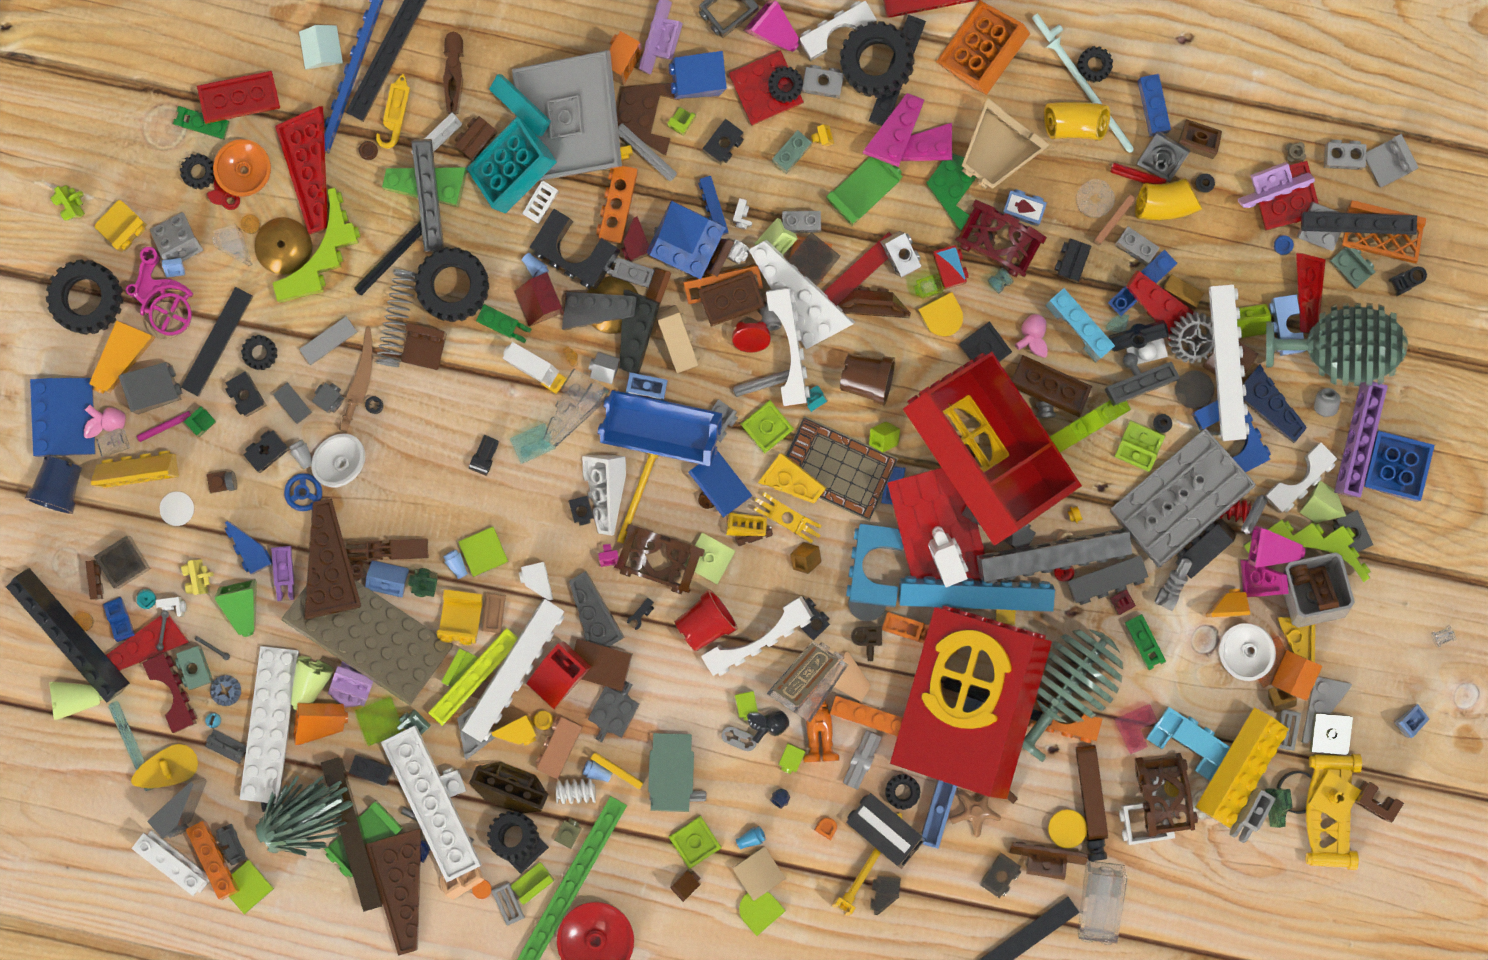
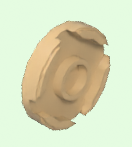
[146,302,184,340]

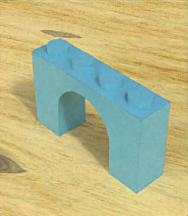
[1045,288,1115,362]

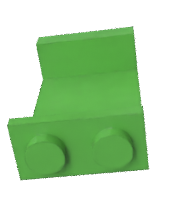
[826,156,903,226]
[324,801,403,877]

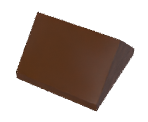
[1178,119,1222,159]

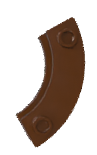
[614,524,705,595]
[1135,753,1198,837]

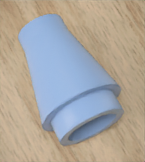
[522,253,549,278]
[443,549,468,579]
[582,760,612,782]

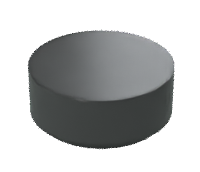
[225,471,237,491]

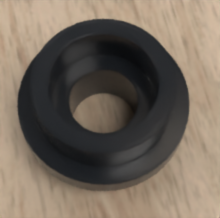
[1196,174,1215,193]
[1153,414,1172,433]

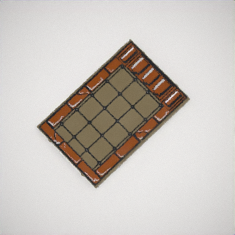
[786,416,898,521]

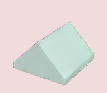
[299,25,343,70]

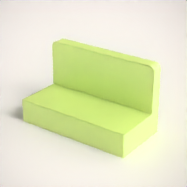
[755,218,798,255]

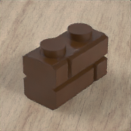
[455,116,498,161]

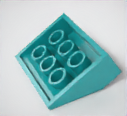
[466,116,557,214]

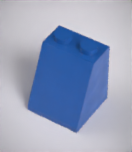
[669,51,727,99]

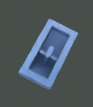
[1394,704,1429,738]

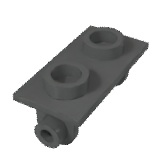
[205,729,247,764]
[216,823,247,866]

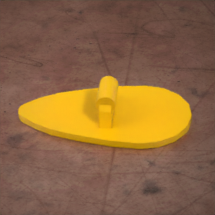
[131,744,198,788]

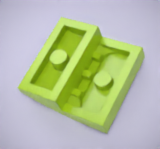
[1115,420,1165,472]

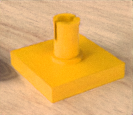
[1308,770,1362,824]

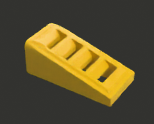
[726,513,767,536]

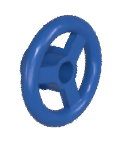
[284,473,322,511]

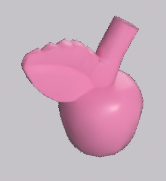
[1015,314,1048,358]
[83,405,126,438]

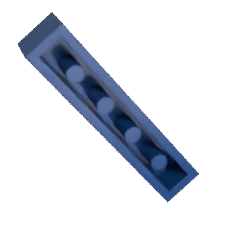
[698,176,729,236]

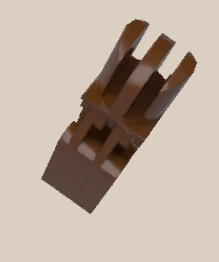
[443,31,464,115]
[346,539,429,561]

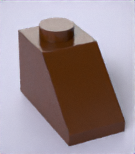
[670,869,701,902]

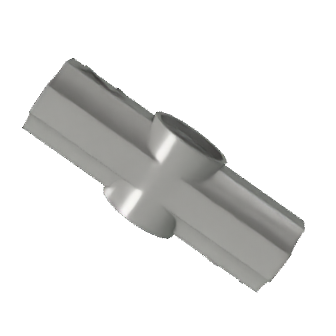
[843,730,882,790]

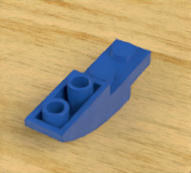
[1108,250,1178,316]

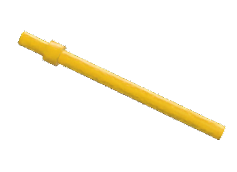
[617,453,659,544]

